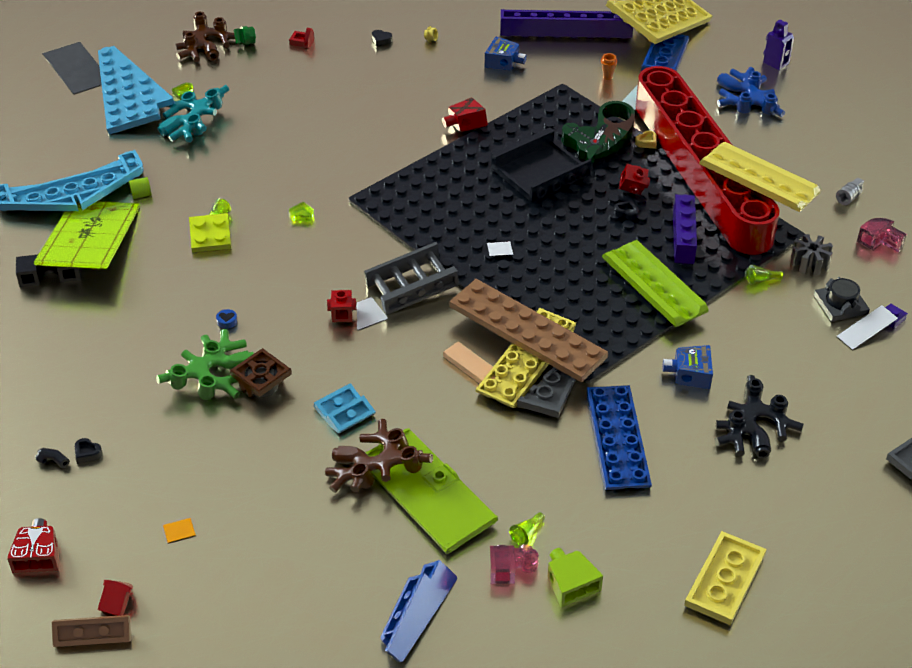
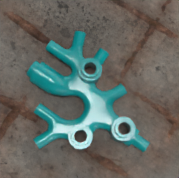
[157,85,230,142]

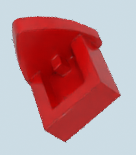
[289,28,315,49]
[97,580,133,616]

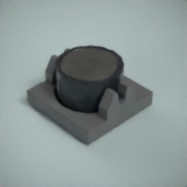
[814,277,870,322]

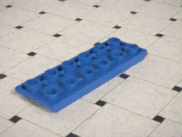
[587,385,652,490]

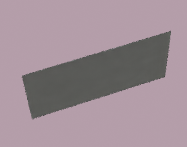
[42,42,102,94]

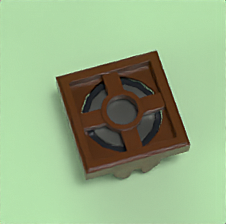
[230,348,292,398]

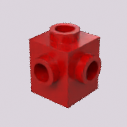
[619,164,650,195]
[327,290,357,322]

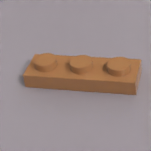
[52,615,131,647]

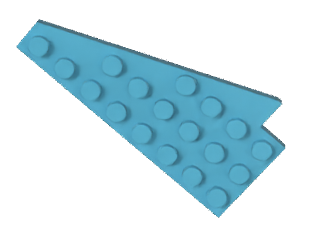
[98,46,175,135]

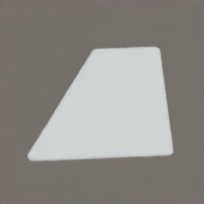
[357,297,388,330]

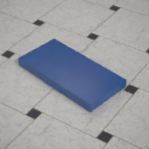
[641,34,689,71]

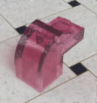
[857,218,907,252]

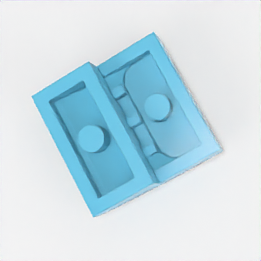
[313,383,376,433]

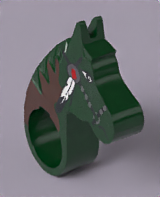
[561,101,635,166]

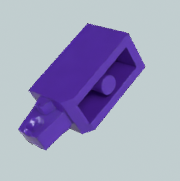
[763,20,794,71]

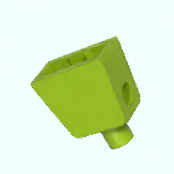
[548,548,603,607]

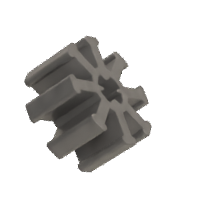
[791,234,833,275]

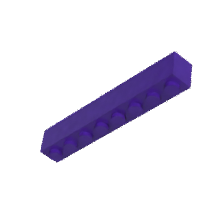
[500,9,633,39]

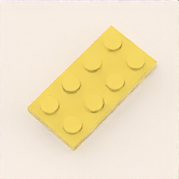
[684,531,767,626]

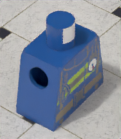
[484,36,527,71]
[662,345,713,389]

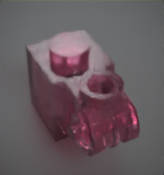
[489,544,539,584]

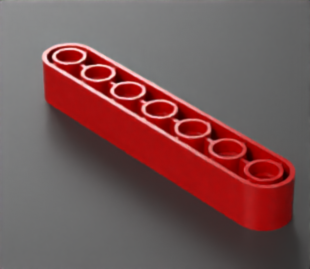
[635,66,780,255]

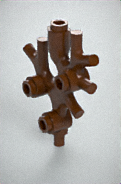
[175,11,235,62]
[325,419,433,493]

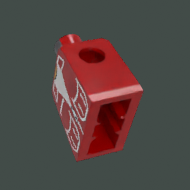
[7,518,59,573]

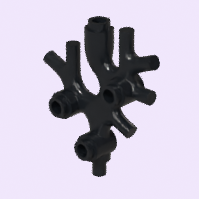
[715,375,804,458]

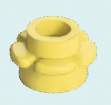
[424,26,438,43]

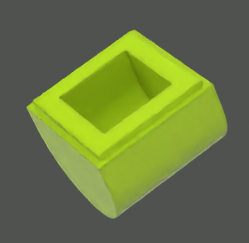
[129,177,152,199]

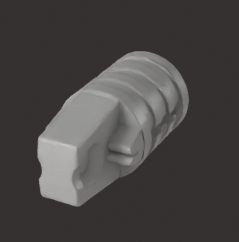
[836,178,864,205]

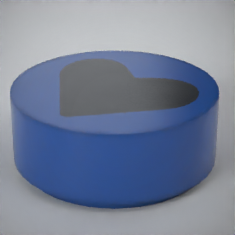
[216,309,237,329]

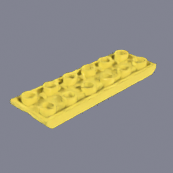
[699,142,821,212]
[476,308,576,408]

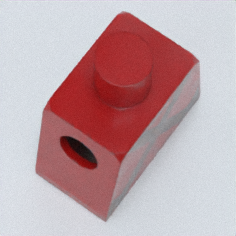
[442,97,488,132]

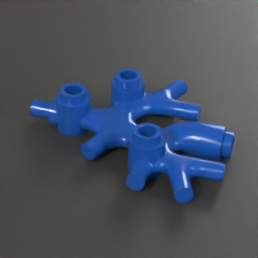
[717,67,785,117]

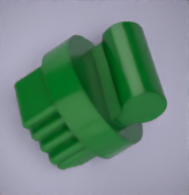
[233,26,256,45]

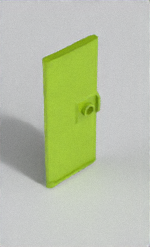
[365,428,498,554]

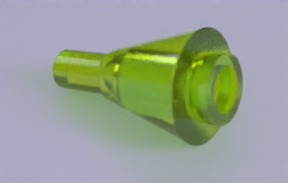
[209,199,231,215]
[745,264,783,284]
[509,512,545,546]

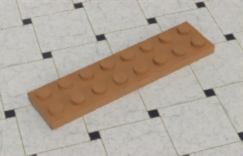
[449,279,608,383]

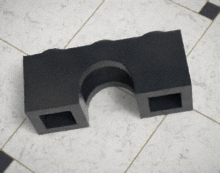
[16,254,81,288]

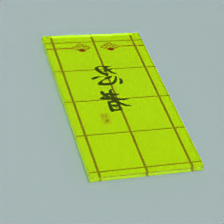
[34,201,140,269]

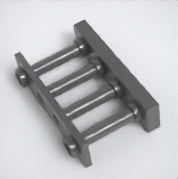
[364,242,459,315]

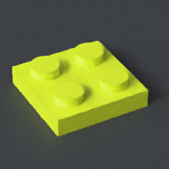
[189,213,231,253]

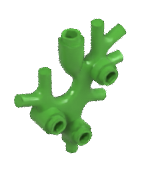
[156,329,254,400]

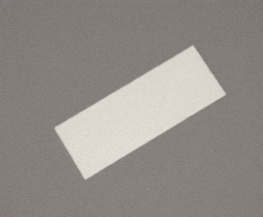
[837,305,898,350]

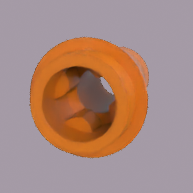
[601,53,618,80]

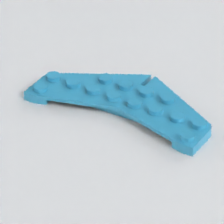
[0,150,144,211]

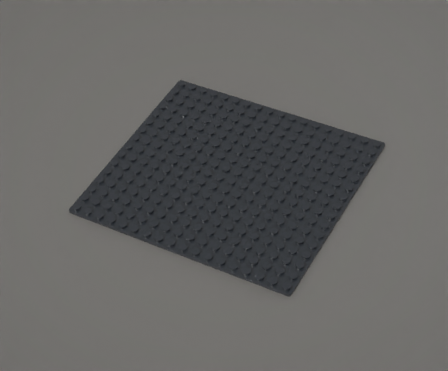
[349,84,805,383]

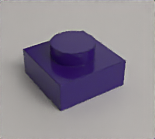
[885,303,908,329]

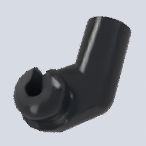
[35,448,70,468]

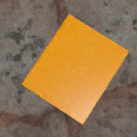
[163,518,196,543]

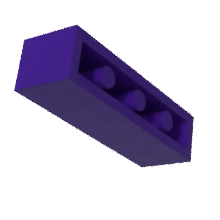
[673,194,697,264]

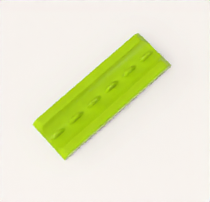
[602,240,709,327]

